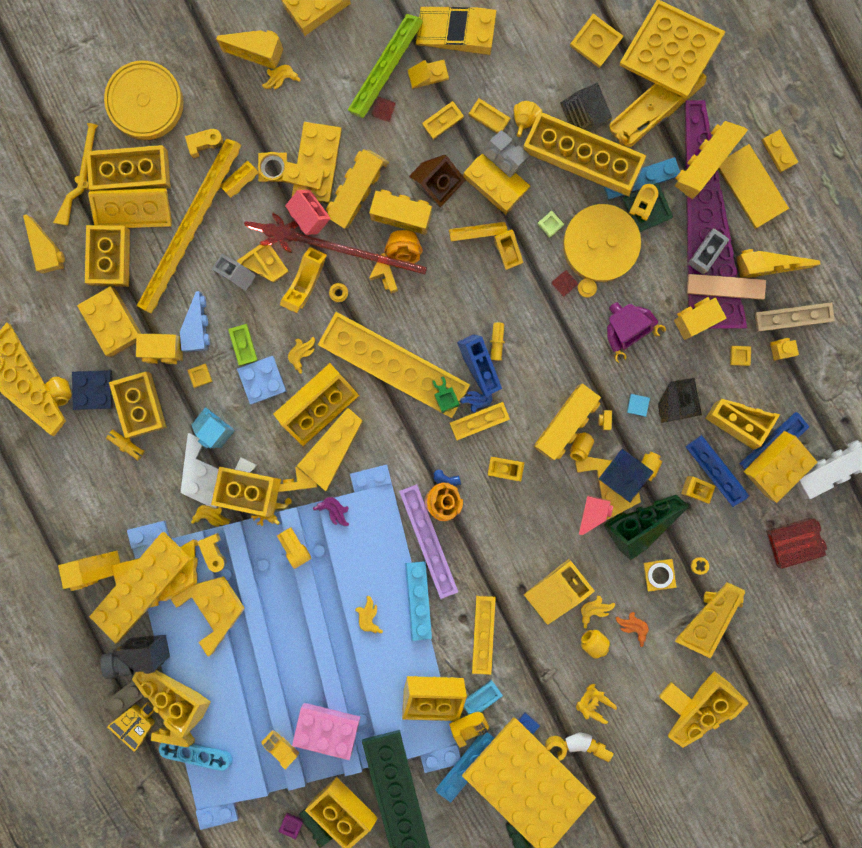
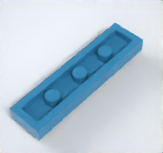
[603,157,680,201]
[435,732,495,803]

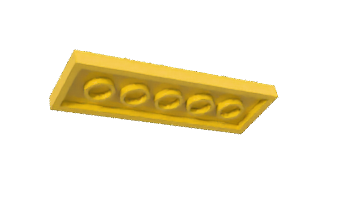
[89,532,191,644]

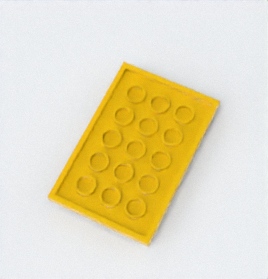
[461,717,596,848]

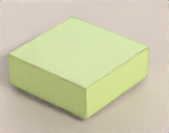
[537,210,564,238]

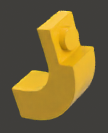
[280,247,327,313]

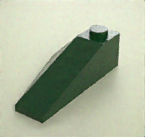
[604,495,689,560]

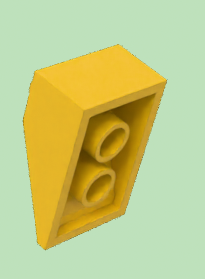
[216,30,283,70]

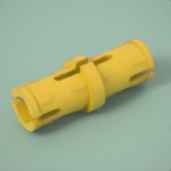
[106,429,145,461]

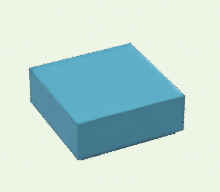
[626,394,650,417]

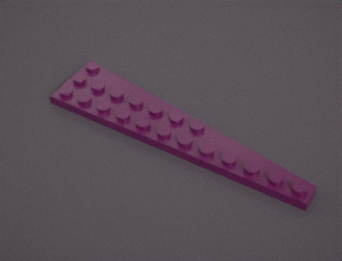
[684,100,747,329]

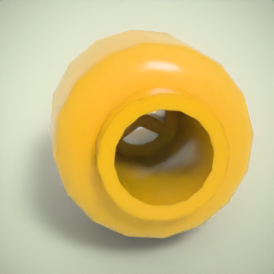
[45,377,72,406]
[581,630,610,659]

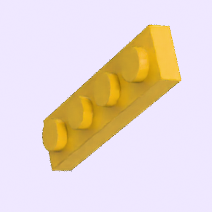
[472,595,496,675]

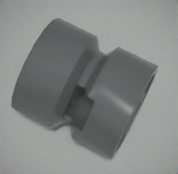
[101,651,134,679]

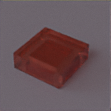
[551,270,578,297]

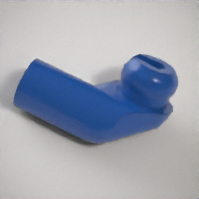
[433,470,461,486]

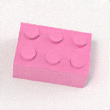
[292,703,361,760]

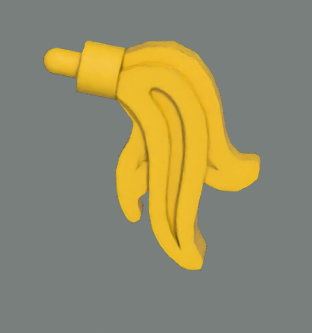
[262,65,301,89]
[288,337,315,374]
[191,505,230,527]
[355,596,383,633]
[581,596,615,629]

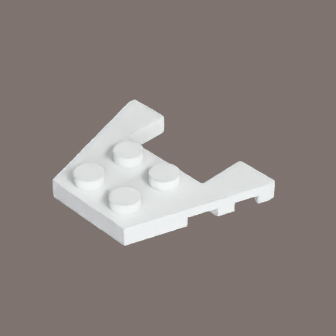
[180,433,257,508]

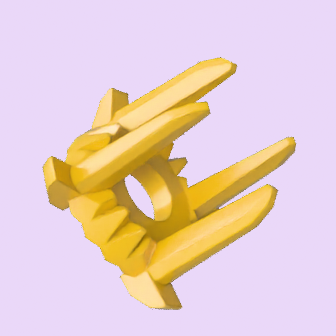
[576,684,617,724]

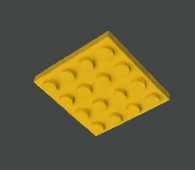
[620,0,726,99]

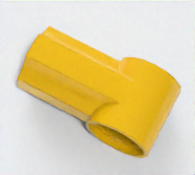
[277,527,312,569]

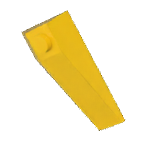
[736,249,820,278]
[132,663,211,739]
[668,671,749,748]

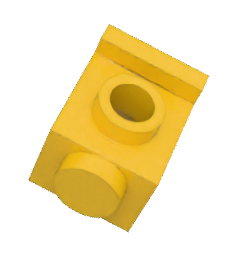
[770,338,799,361]

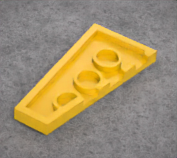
[675,582,745,659]

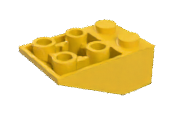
[523,559,595,625]

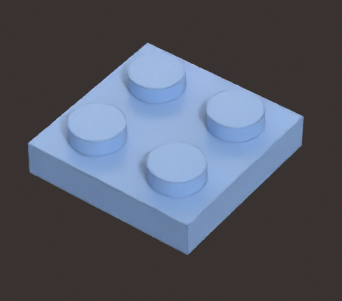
[237,356,287,405]

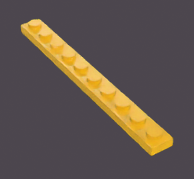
[137,139,241,313]

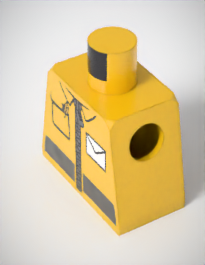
[107,702,155,752]

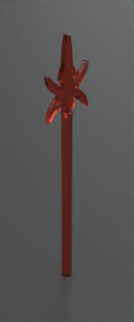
[244,213,427,275]

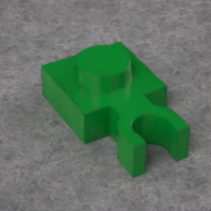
[432,376,460,413]

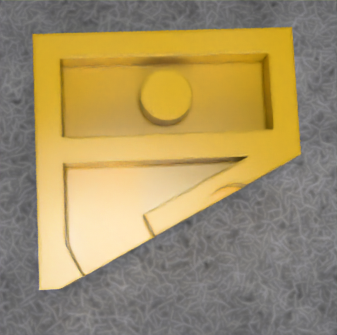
[237,240,289,283]

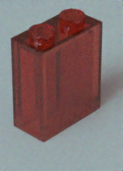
[766,518,827,569]

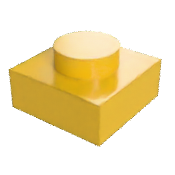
[598,410,612,430]

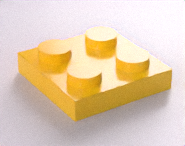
[570,14,623,68]

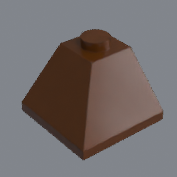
[409,155,466,208]

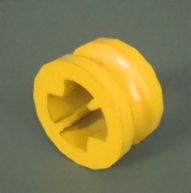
[691,557,709,575]

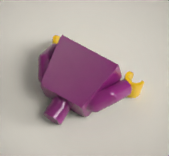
[607,302,666,363]

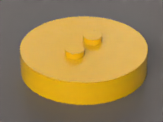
[104,60,184,140]
[563,204,641,282]

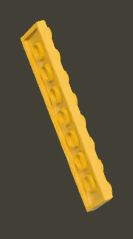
[318,312,470,418]

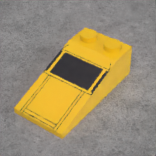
[416,7,496,55]

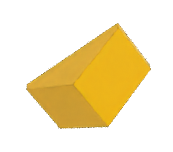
[681,476,716,504]

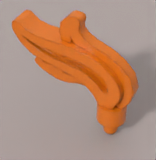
[615,612,649,647]

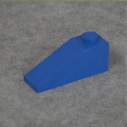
[457,334,502,397]

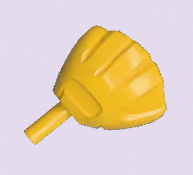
[513,101,542,137]

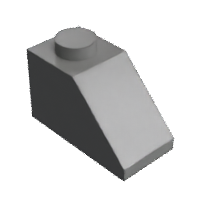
[212,253,256,291]

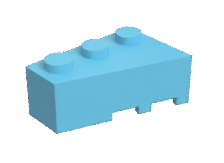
[191,407,235,449]

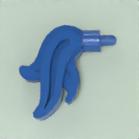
[459,391,492,413]

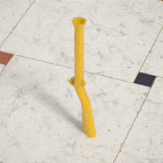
[53,123,98,226]

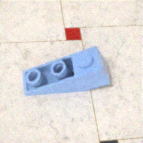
[180,291,210,352]

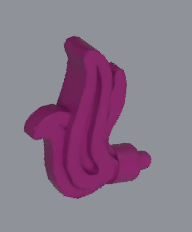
[313,497,349,526]

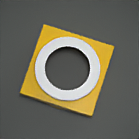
[258,152,287,182]
[643,559,677,592]

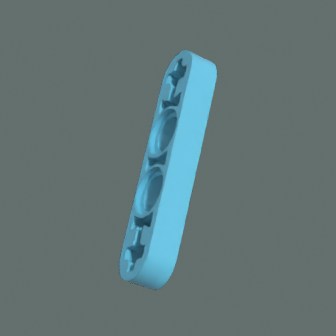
[159,743,232,771]

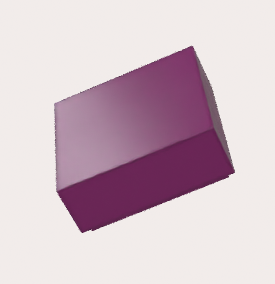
[278,813,303,840]

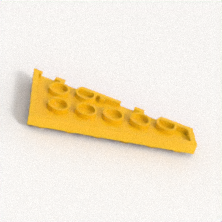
[0,322,66,436]

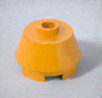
[384,230,423,265]
[424,483,463,521]

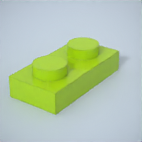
[228,324,258,366]

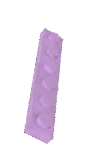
[399,484,458,599]

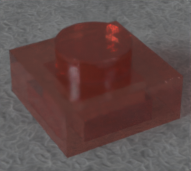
[372,97,396,122]

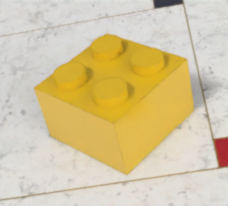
[674,297,727,340]
[136,334,183,364]

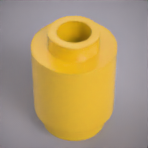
[570,432,594,462]
[638,451,663,481]

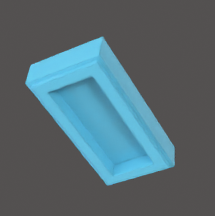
[464,679,503,715]

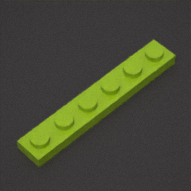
[348,14,423,118]

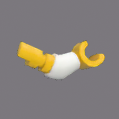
[545,732,614,762]

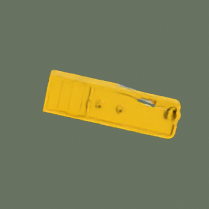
[609,73,707,147]

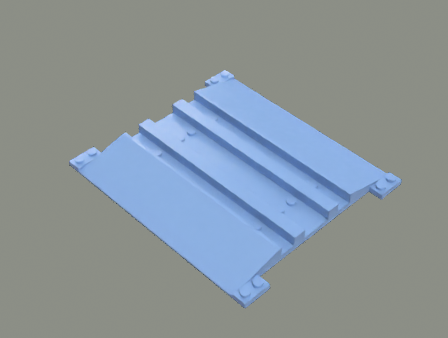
[127,465,461,830]

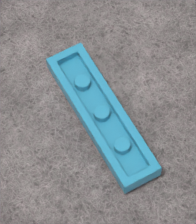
[405,561,432,641]

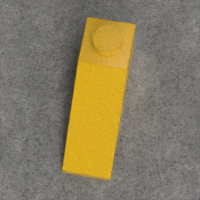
[23,214,65,274]

